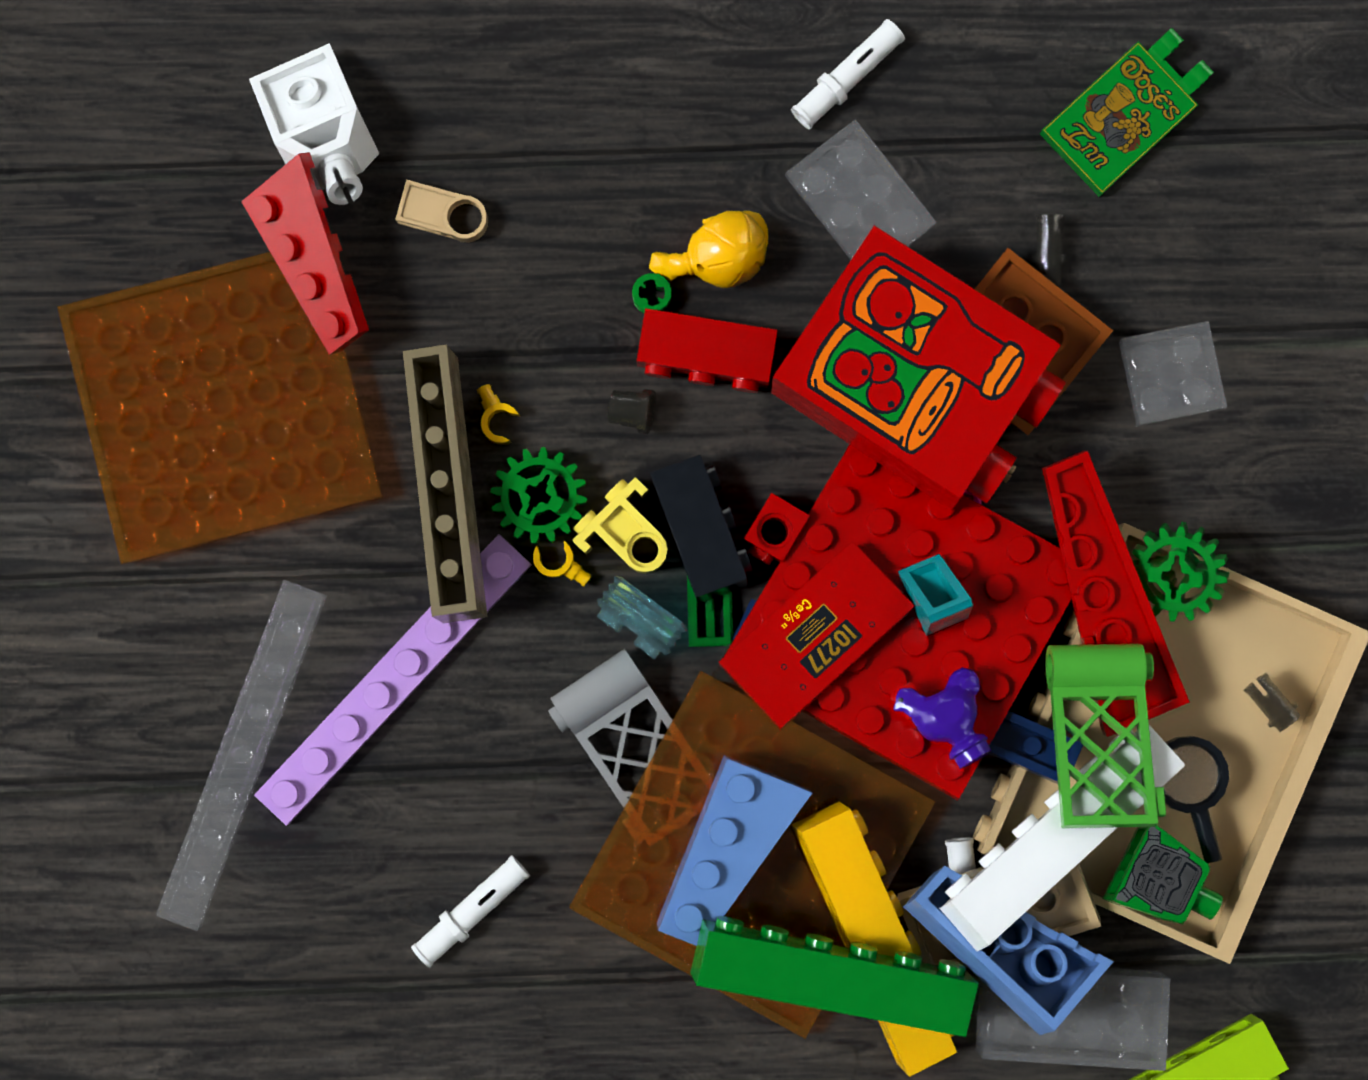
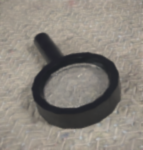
[1162,736,1229,863]

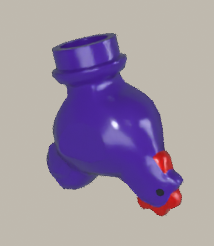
[890,667,992,769]

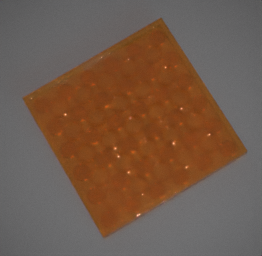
[57,252,383,565]
[569,670,935,1039]

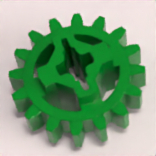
[490,447,588,544]
[1132,522,1230,622]

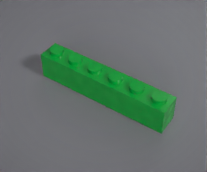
[690,916,979,1037]

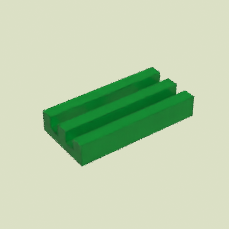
[687,576,733,647]

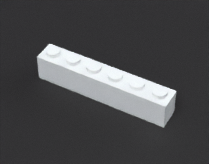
[939,725,1185,952]

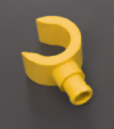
[477,384,520,445]
[533,541,592,587]

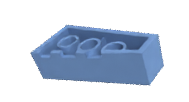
[657,755,812,946]
[903,866,1113,1035]

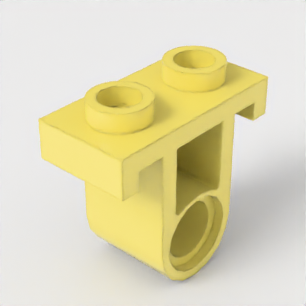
[572,477,668,574]

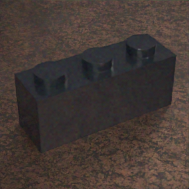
[650,455,753,604]

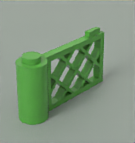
[1045,644,1166,828]

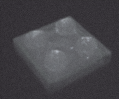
[1119,321,1227,427]

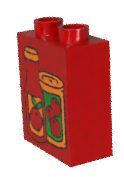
[771,225,1067,510]

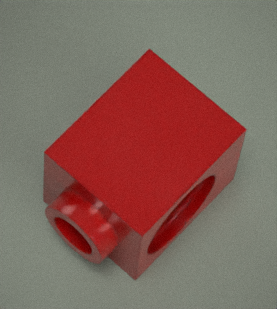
[743,493,810,566]

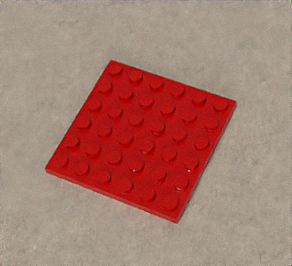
[724,444,1071,801]

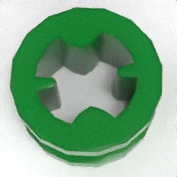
[632,273,672,313]

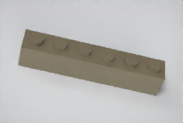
[403,344,488,623]

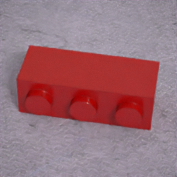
[637,308,777,393]

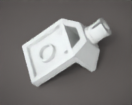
[249,43,379,205]

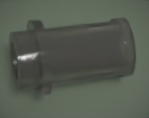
[1243,672,1301,732]

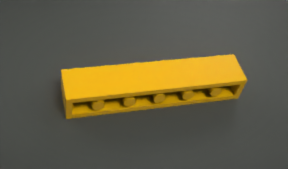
[791,801,958,1077]

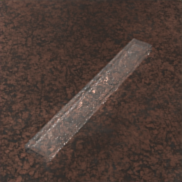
[155,579,327,931]

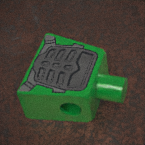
[1102,825,1223,924]

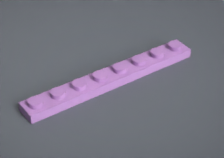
[254,534,532,826]

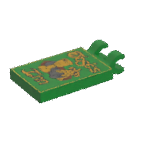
[1039,28,1214,197]

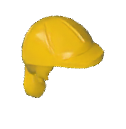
[649,210,768,288]

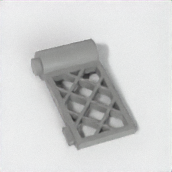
[548,648,713,846]

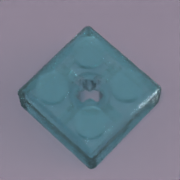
[597,576,687,660]

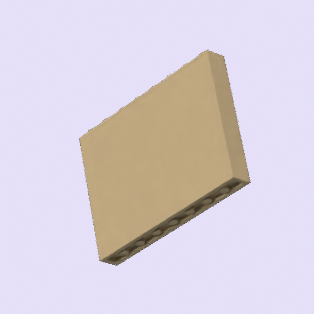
[973,523,1368,964]

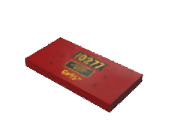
[719,541,915,731]

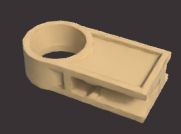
[395,180,488,243]

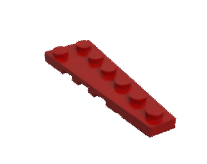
[1042,450,1190,737]

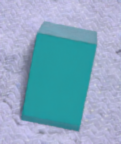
[898,554,973,636]

